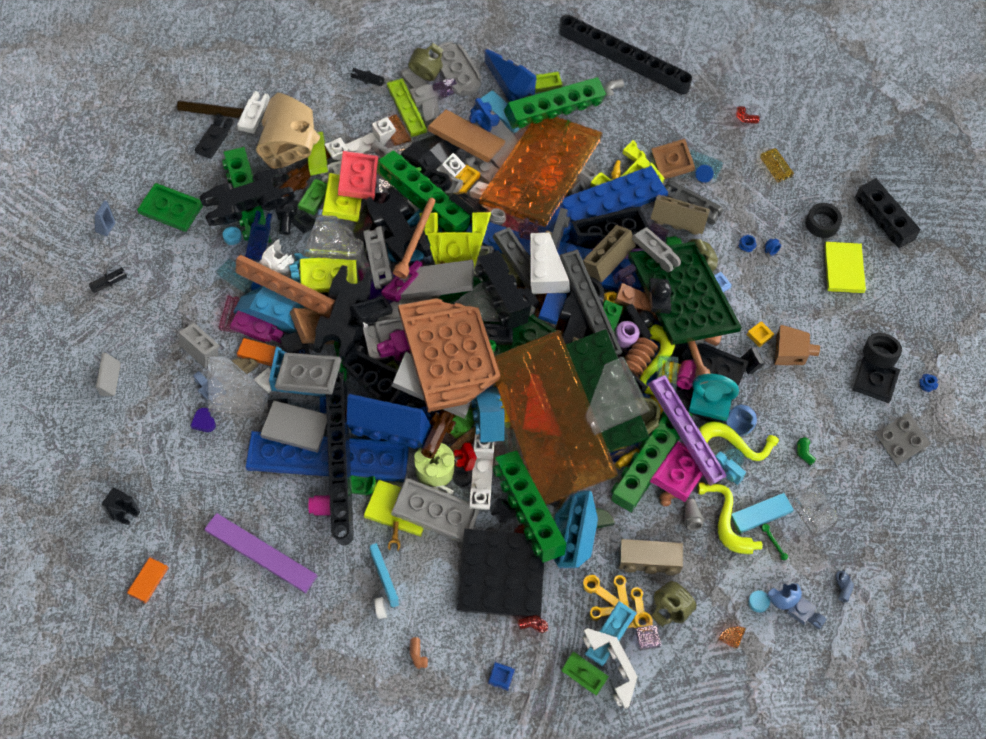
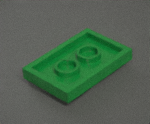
[137,183,203,232]

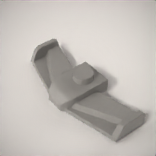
[400,68,440,126]

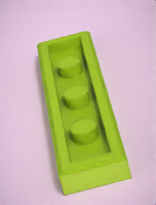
[387,78,427,138]
[308,131,328,176]

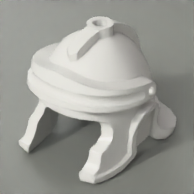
[256,239,294,277]

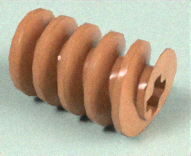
[621,338,659,378]

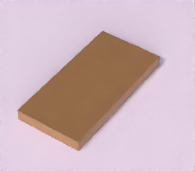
[428,110,505,162]

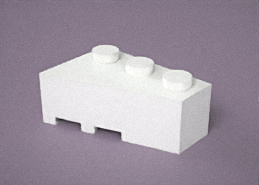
[531,233,570,294]

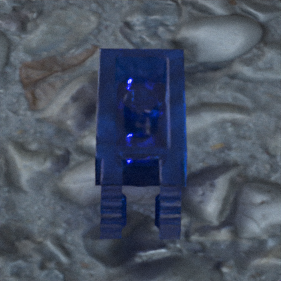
[245,211,272,262]

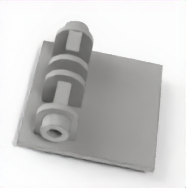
[875,412,931,465]

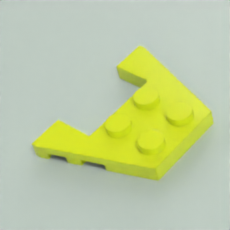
[590,140,665,187]
[419,212,491,269]

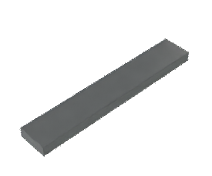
[559,249,622,355]

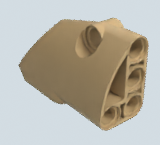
[256,92,320,169]

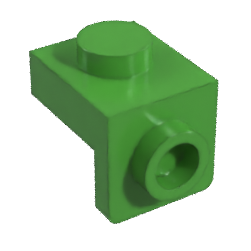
[451,409,475,439]

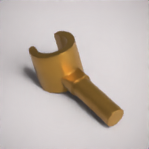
[388,522,401,551]

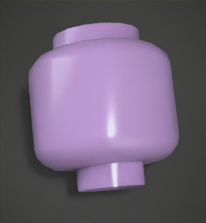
[615,321,640,349]

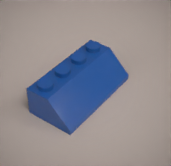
[346,394,432,449]

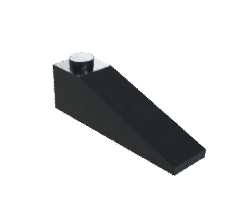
[400,135,461,174]

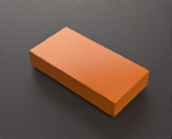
[237,338,276,366]
[127,557,168,603]

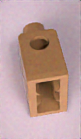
[774,325,820,365]

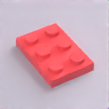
[338,151,378,200]

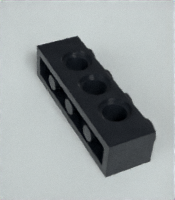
[855,178,921,248]

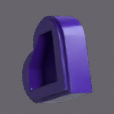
[190,408,216,432]

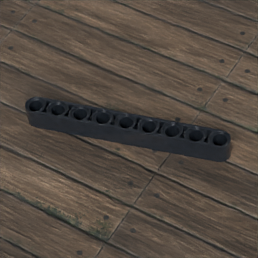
[559,15,692,94]
[326,373,354,546]

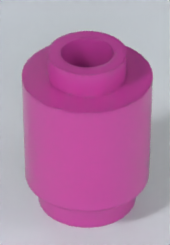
[676,360,696,389]
[308,495,330,516]

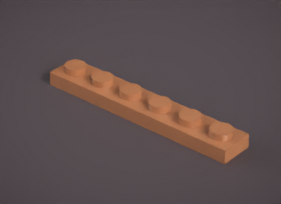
[236,255,336,318]
[615,283,721,346]

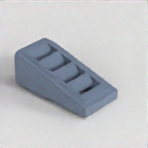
[95,201,116,236]

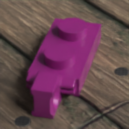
[381,261,422,303]
[230,310,284,344]

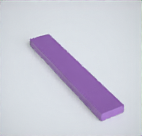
[648,375,727,486]
[204,513,317,594]

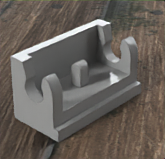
[179,323,220,368]

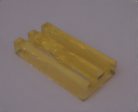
[760,148,794,183]

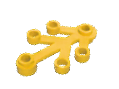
[583,575,653,632]

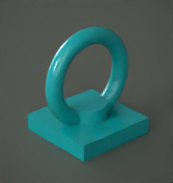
[689,374,739,421]

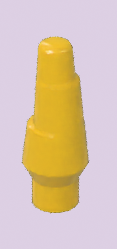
[611,160,621,180]
[615,448,640,469]

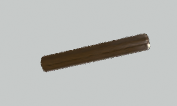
[177,100,244,118]

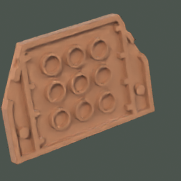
[398,299,500,412]

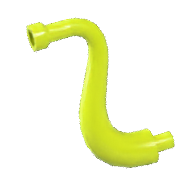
[639,324,675,398]
[698,421,779,461]
[697,482,763,554]

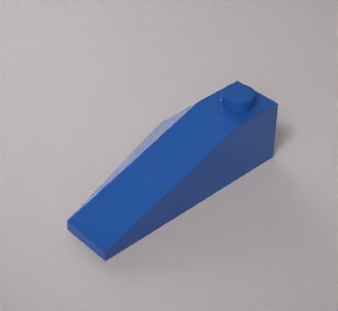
[485,49,536,102]

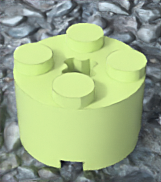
[414,443,455,486]

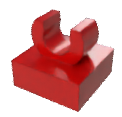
[453,442,477,471]

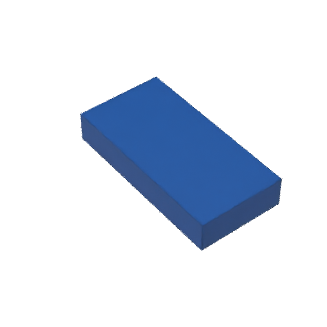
[538,293,568,325]

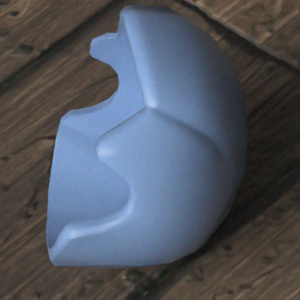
[726,404,757,436]
[767,583,802,610]

